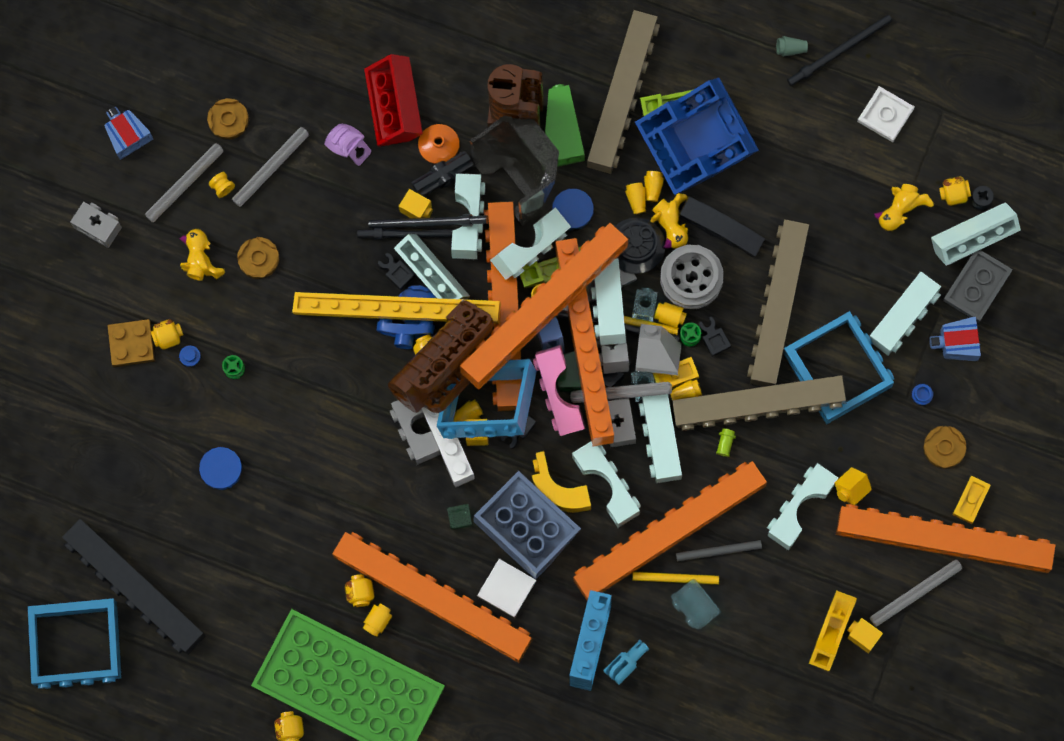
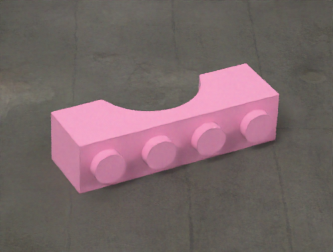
[533,345,585,436]

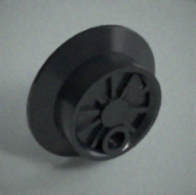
[615,218,665,274]

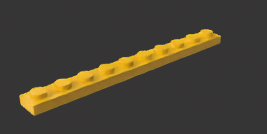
[292,292,501,324]

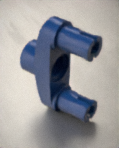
[376,319,435,349]

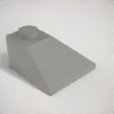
[635,324,682,375]

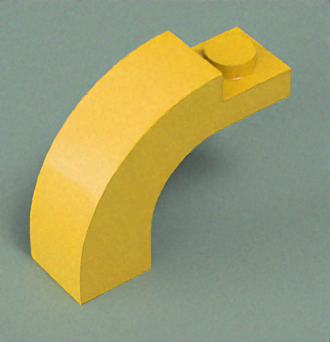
[532,451,591,512]
[809,590,857,671]

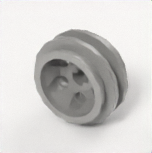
[660,245,723,309]

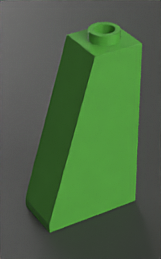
[543,84,585,169]

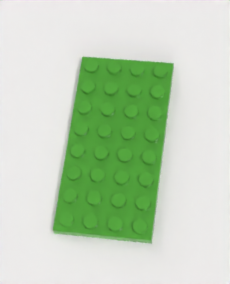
[251,609,445,741]

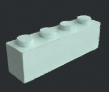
[931,202,1021,266]
[394,234,470,300]
[591,259,626,345]
[870,272,941,356]
[639,394,682,483]

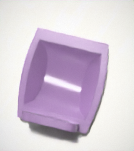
[325,123,371,166]

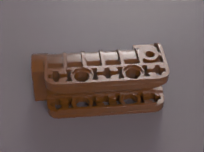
[487,64,544,143]
[388,300,494,413]

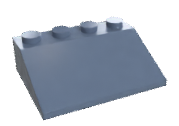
[474,471,581,580]

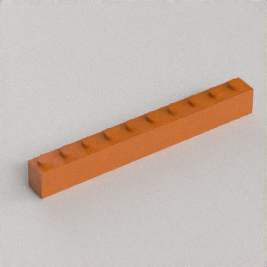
[484,202,522,411]
[460,223,628,389]
[555,238,614,447]
[573,461,767,601]
[836,504,1055,573]
[332,532,532,663]

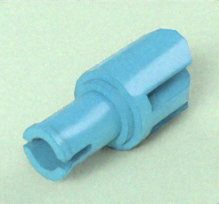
[604,640,649,685]

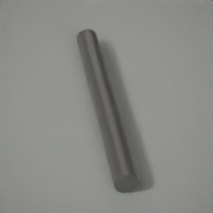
[676,540,762,562]

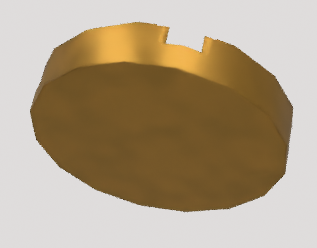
[207,98,249,140]
[237,237,279,279]
[923,426,966,469]

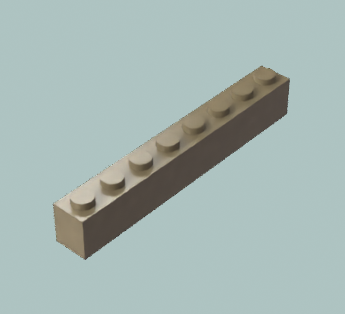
[587,10,660,174]
[747,219,809,387]
[673,375,847,431]

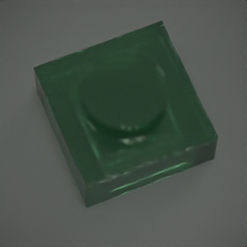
[447,504,472,530]

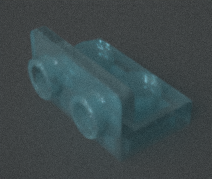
[671,579,721,630]

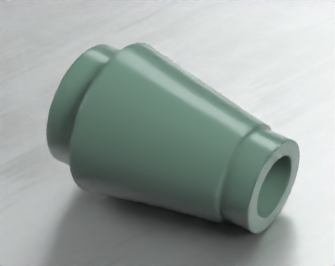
[776,36,808,57]

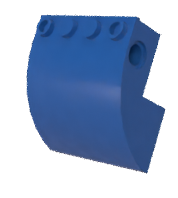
[635,78,759,195]

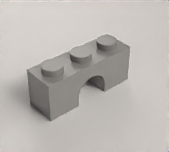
[390,400,441,465]

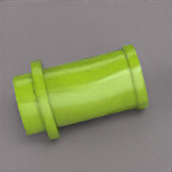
[716,429,736,457]

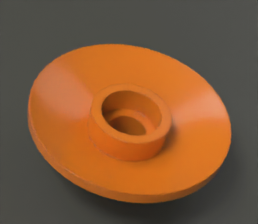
[418,124,460,164]

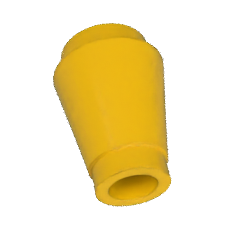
[644,171,665,202]
[625,183,646,214]
[670,379,702,401]
[453,400,483,422]

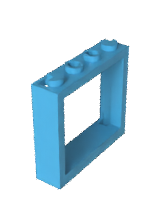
[783,311,894,425]
[437,359,537,439]
[569,590,612,691]
[28,598,121,689]

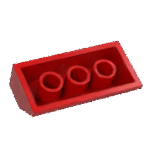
[364,54,423,146]

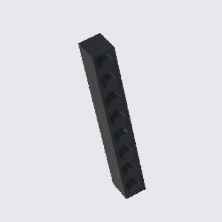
[62,519,205,655]

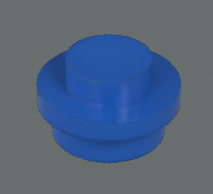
[179,346,201,367]
[912,384,933,405]

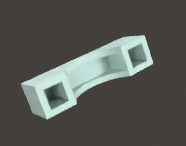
[451,174,485,259]
[490,207,571,280]
[572,442,641,528]
[767,463,838,550]

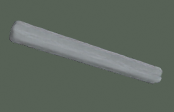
[232,127,309,207]
[145,143,223,222]
[570,382,672,403]
[870,560,962,627]

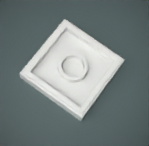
[857,86,915,142]
[477,559,536,618]

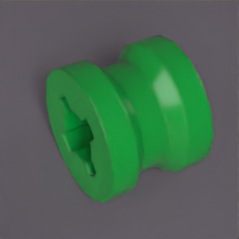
[680,323,701,347]
[222,355,245,379]

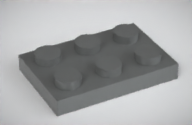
[943,250,1013,323]

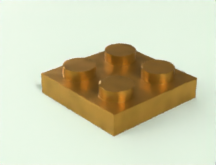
[108,319,155,367]

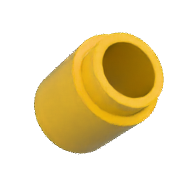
[654,302,687,328]
[363,603,392,637]

